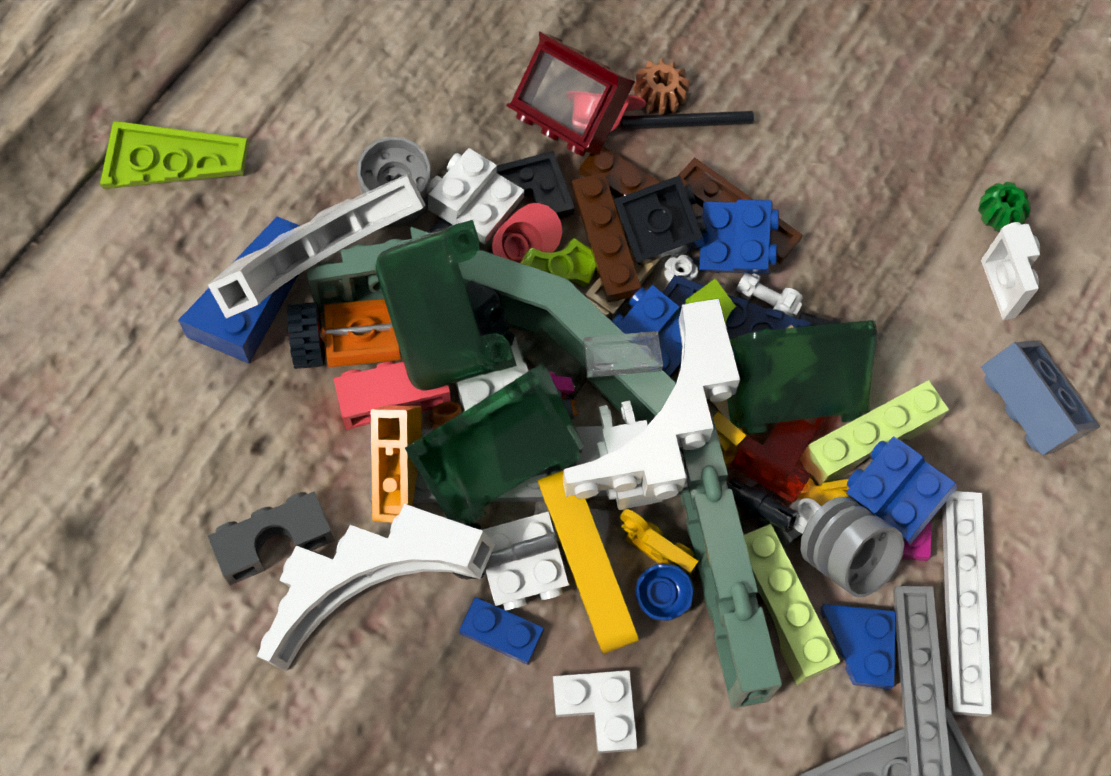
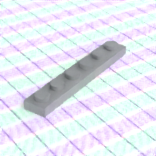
[893,586,952,776]

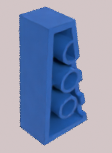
[178,216,300,364]

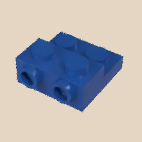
[699,200,779,274]
[612,285,682,378]
[846,436,958,545]

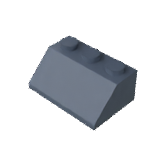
[981,340,1100,456]

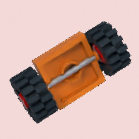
[287,291,435,369]

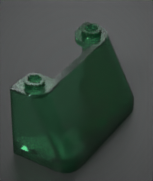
[375,220,517,391]
[727,320,878,435]
[404,363,584,525]

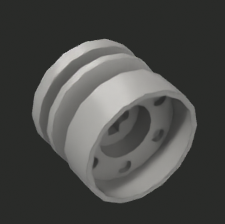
[357,137,431,227]
[800,497,904,597]

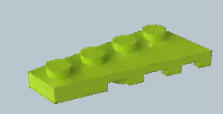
[100,121,249,189]

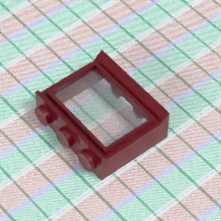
[506,31,635,156]

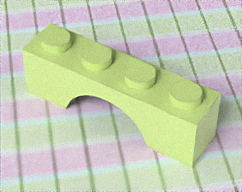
[800,380,949,486]
[744,524,840,685]

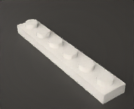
[942,491,992,717]

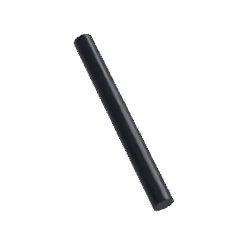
[621,111,754,130]

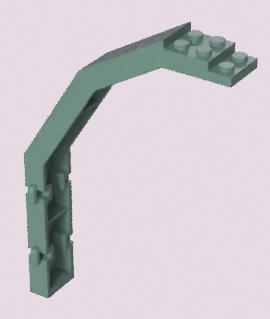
[307,227,782,709]

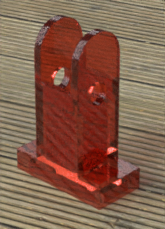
[730,393,828,503]

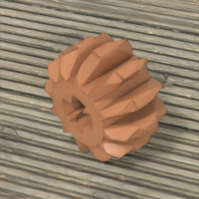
[633,57,690,115]

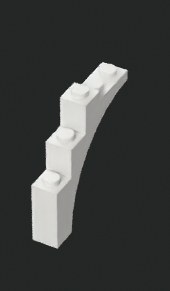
[208,173,425,319]
[563,299,740,500]
[257,504,495,671]

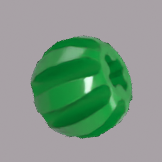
[978,182,1031,232]

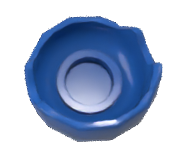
[635,563,695,621]

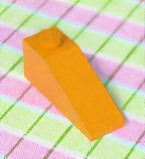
[371,405,422,523]

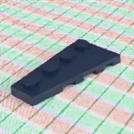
[662,275,812,379]

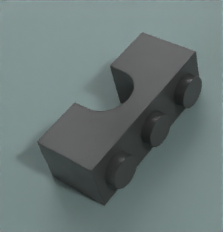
[208,491,335,585]

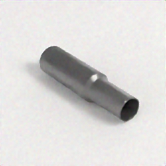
[489,532,558,566]

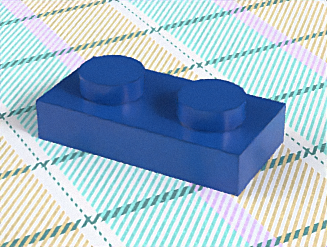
[459,597,544,665]

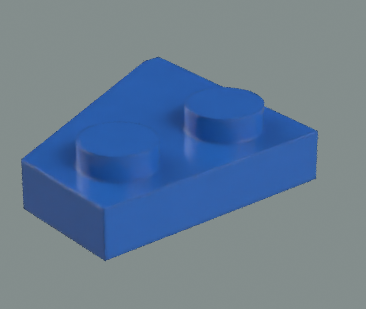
[820,604,896,689]

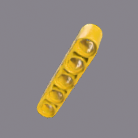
[537,470,639,655]

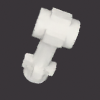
[736,272,803,318]

